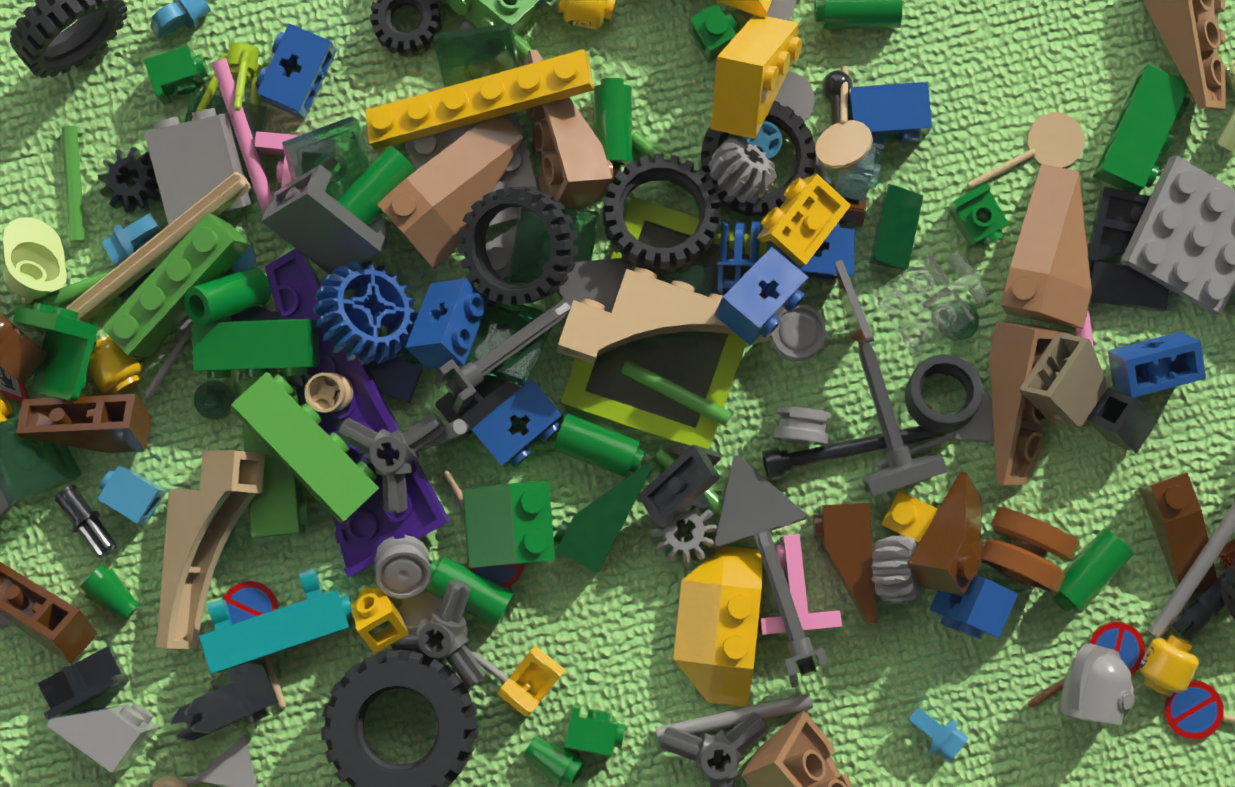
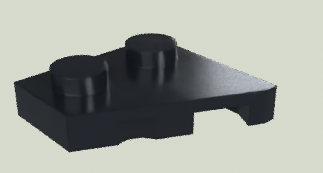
[1088,186,1151,262]

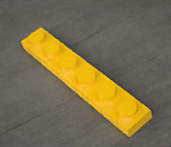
[365,49,594,150]

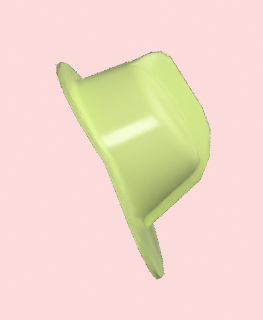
[3,218,67,304]

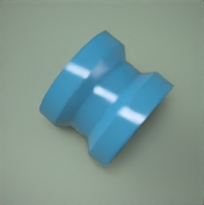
[743,121,782,159]

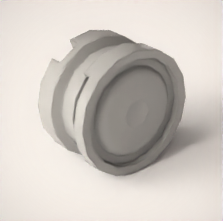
[770,304,826,362]
[773,406,831,445]
[374,535,431,599]

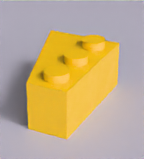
[710,15,802,139]

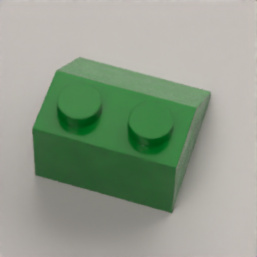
[462,481,555,568]

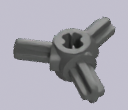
[338,414,446,513]
[390,580,485,688]
[660,712,768,787]

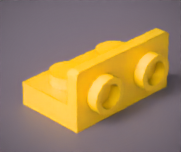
[757,174,851,267]

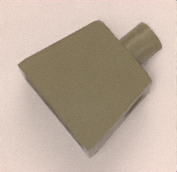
[1019,332,1107,428]

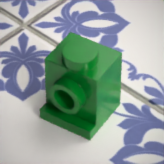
[689,3,738,63]
[144,45,210,105]
[947,182,1009,248]
[565,705,626,756]

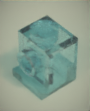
[835,142,884,201]

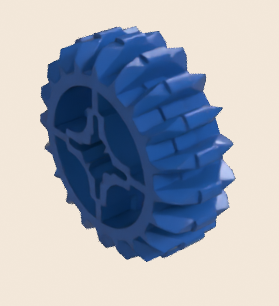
[312,260,418,366]

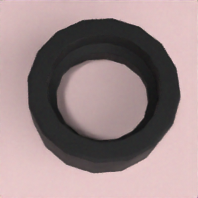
[905,354,983,434]

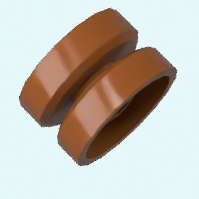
[981,507,1080,594]

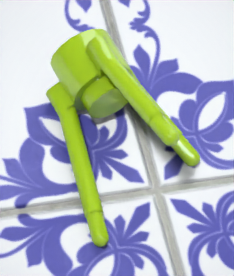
[192,42,261,124]

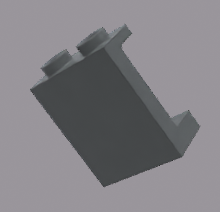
[261,165,391,275]

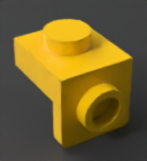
[881,490,938,544]
[497,646,565,717]

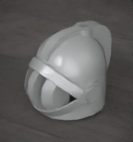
[1058,644,1135,725]

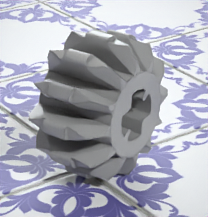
[708,137,777,203]
[651,505,718,564]
[871,535,922,603]

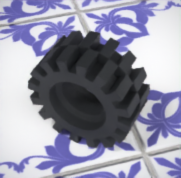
[370,0,442,57]

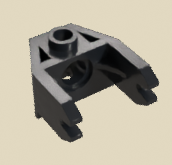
[170,658,278,741]

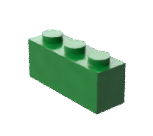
[1092,64,1191,193]
[192,319,320,379]

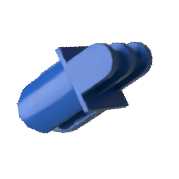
[718,221,760,294]

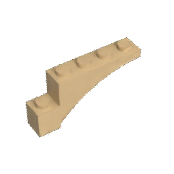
[556,268,774,364]
[156,450,265,649]

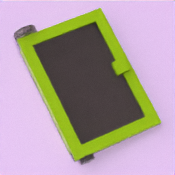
[560,197,767,458]

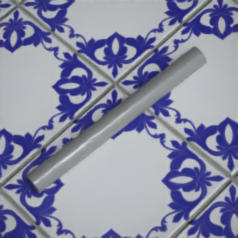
[1148,502,1235,638]
[655,693,813,743]

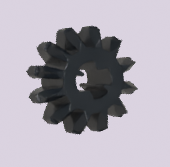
[97,147,161,214]

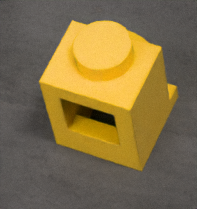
[351,587,409,654]

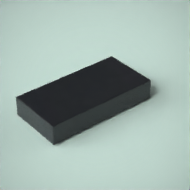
[1090,261,1169,312]

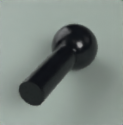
[822,70,853,125]

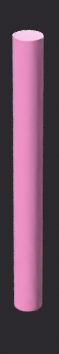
[211,58,273,212]

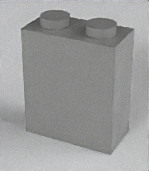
[144,108,252,224]

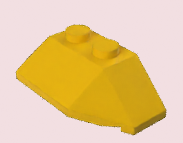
[673,546,763,707]

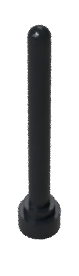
[762,425,946,481]

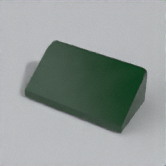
[869,184,923,271]

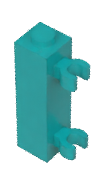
[199,568,353,674]

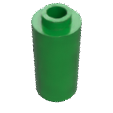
[814,0,902,29]
[593,78,633,168]
[337,146,416,226]
[184,267,271,326]
[553,413,645,478]
[1052,528,1134,614]
[426,557,514,628]

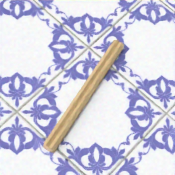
[66,172,251,322]

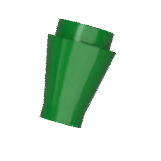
[80,564,140,621]
[524,736,586,787]

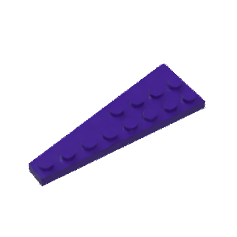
[265,248,451,578]

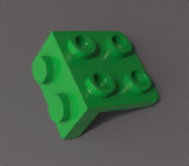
[13,302,99,402]

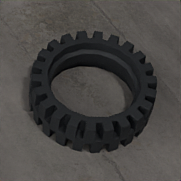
[10,0,128,78]
[701,101,816,216]
[603,154,720,274]
[458,187,578,305]

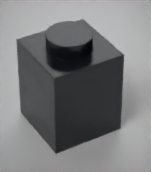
[1087,387,1158,454]

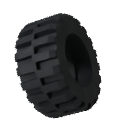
[321,650,478,787]

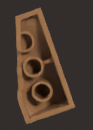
[1144,0,1226,111]
[523,50,614,215]
[377,115,524,269]
[1001,164,1092,329]
[989,321,1081,485]
[741,711,852,787]

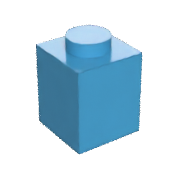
[97,465,167,525]

